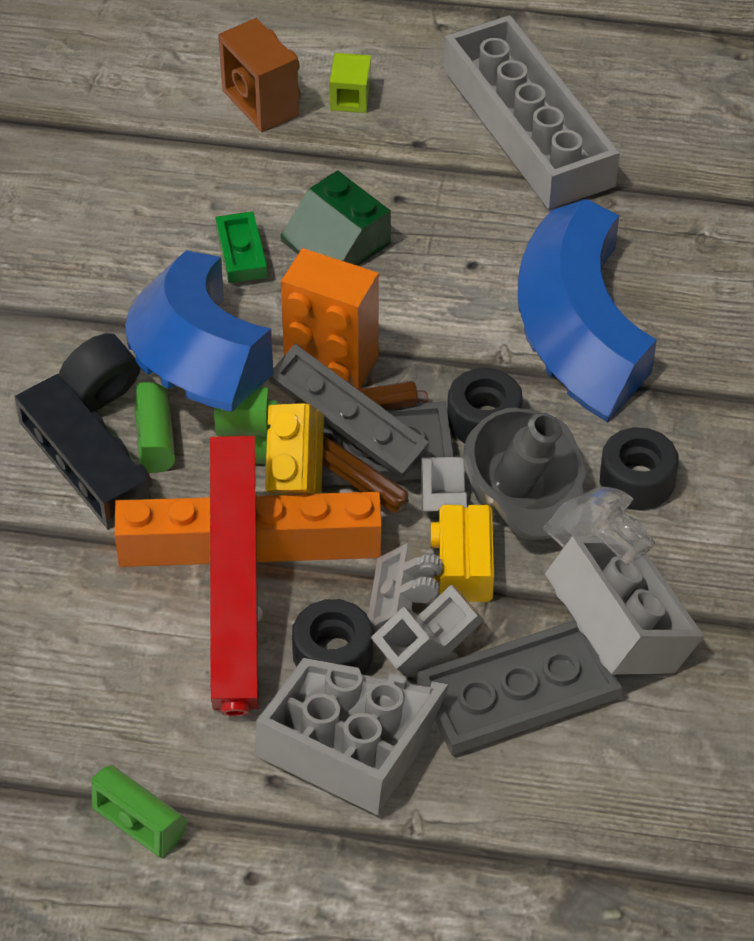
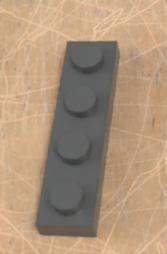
[269,344,429,479]

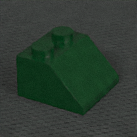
[280,170,391,266]

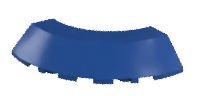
[517,199,657,423]
[125,250,273,412]

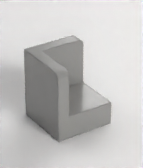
[421,457,467,511]

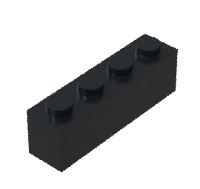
[14,373,153,530]

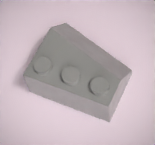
[254,658,448,815]

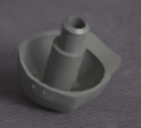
[463,407,586,540]

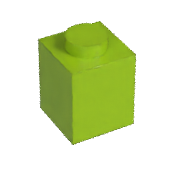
[329,53,371,113]

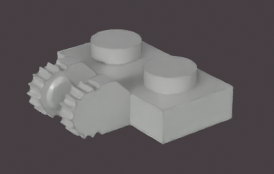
[368,543,443,635]

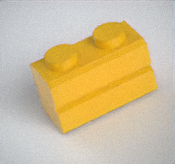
[265,403,324,495]
[430,505,494,602]

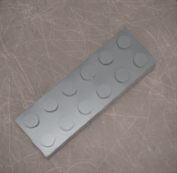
[444,15,620,210]

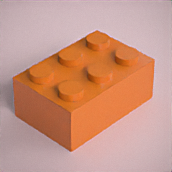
[281,248,379,388]

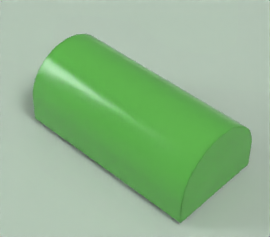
[135,382,175,474]
[92,765,187,859]

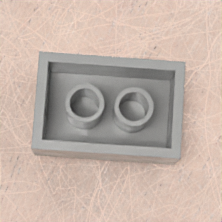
[545,536,704,675]

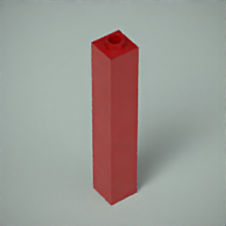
[210,436,259,716]

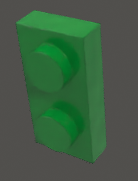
[215,211,267,283]

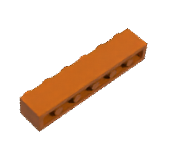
[114,492,381,567]

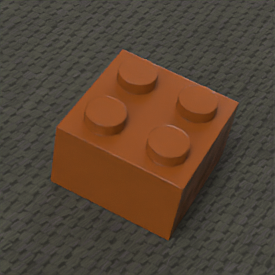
[218,17,301,132]

